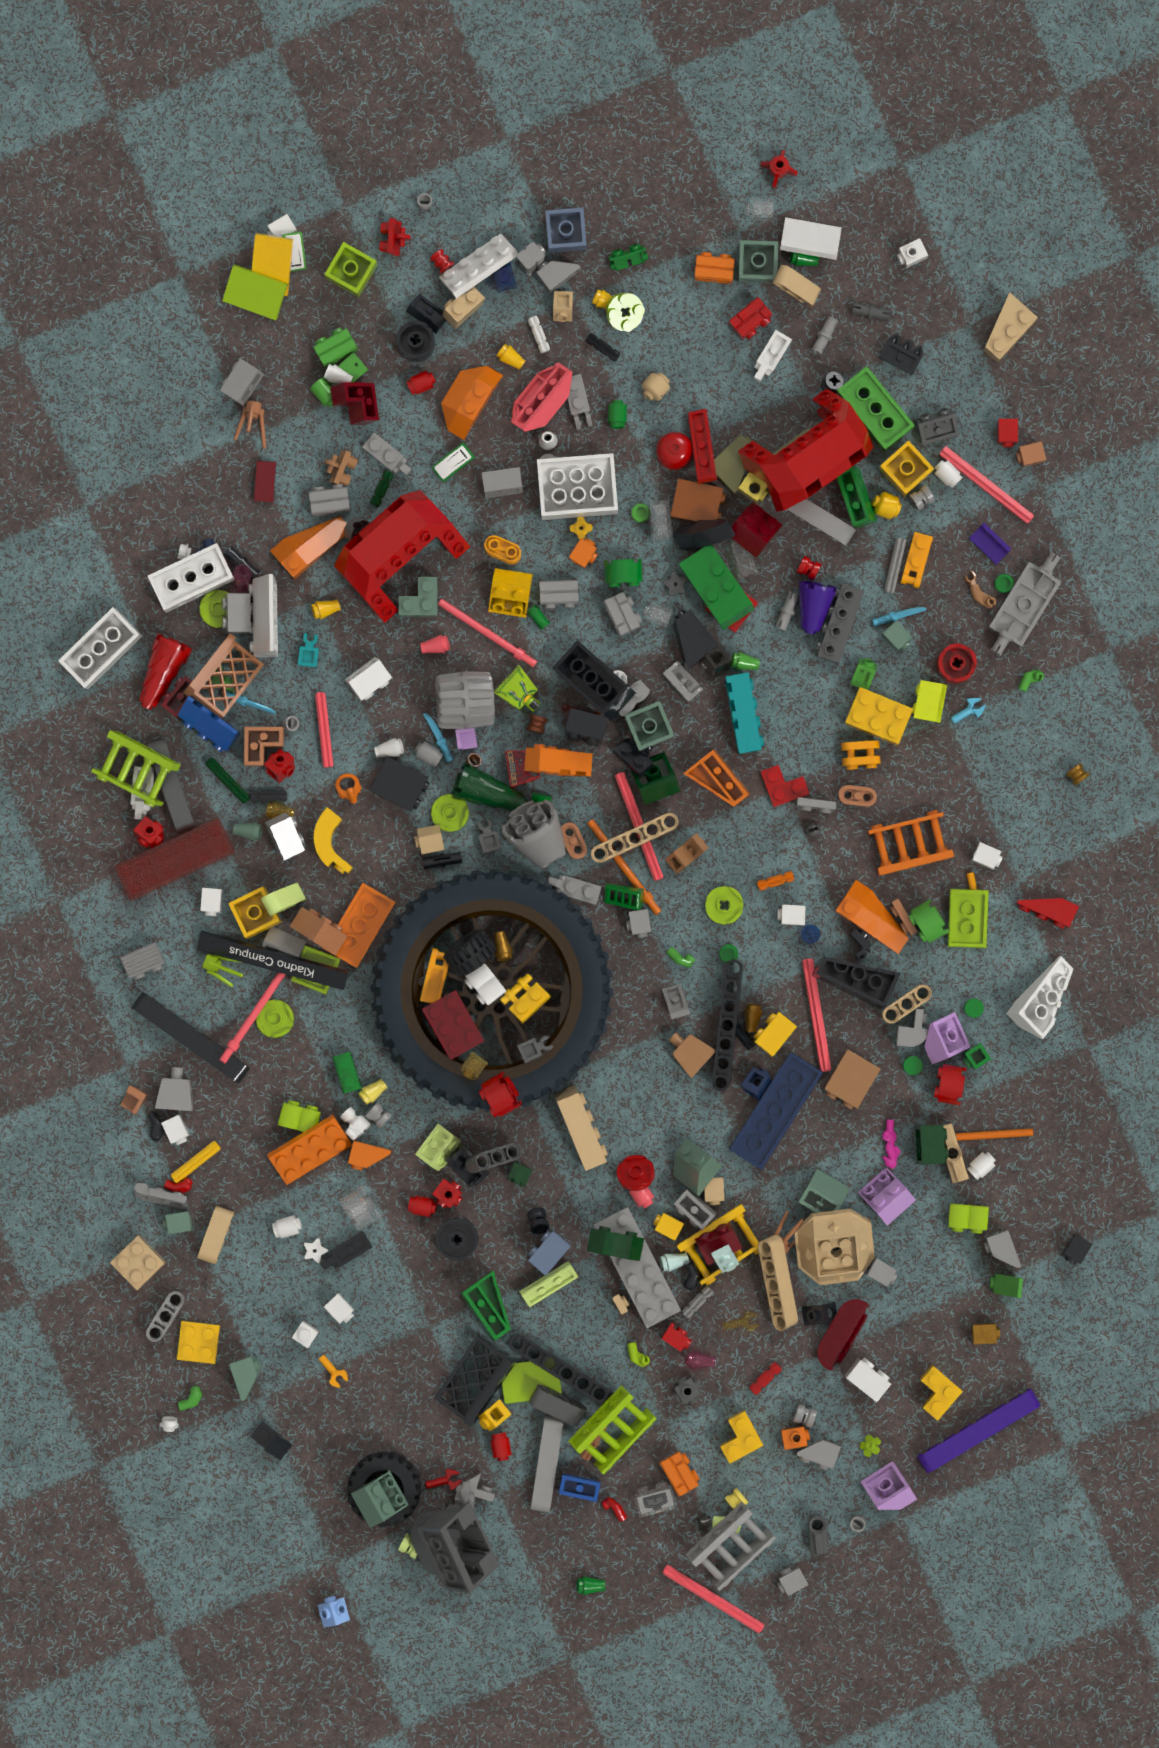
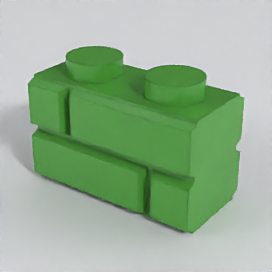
[313,328,358,369]

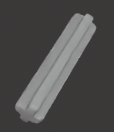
[884,538,906,594]

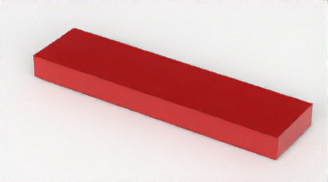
[688,409,717,484]

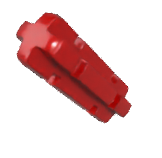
[749,1362,782,1395]

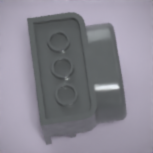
[411,1501,499,1593]

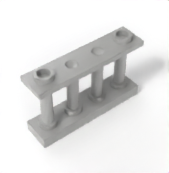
[685,1502,776,1591]

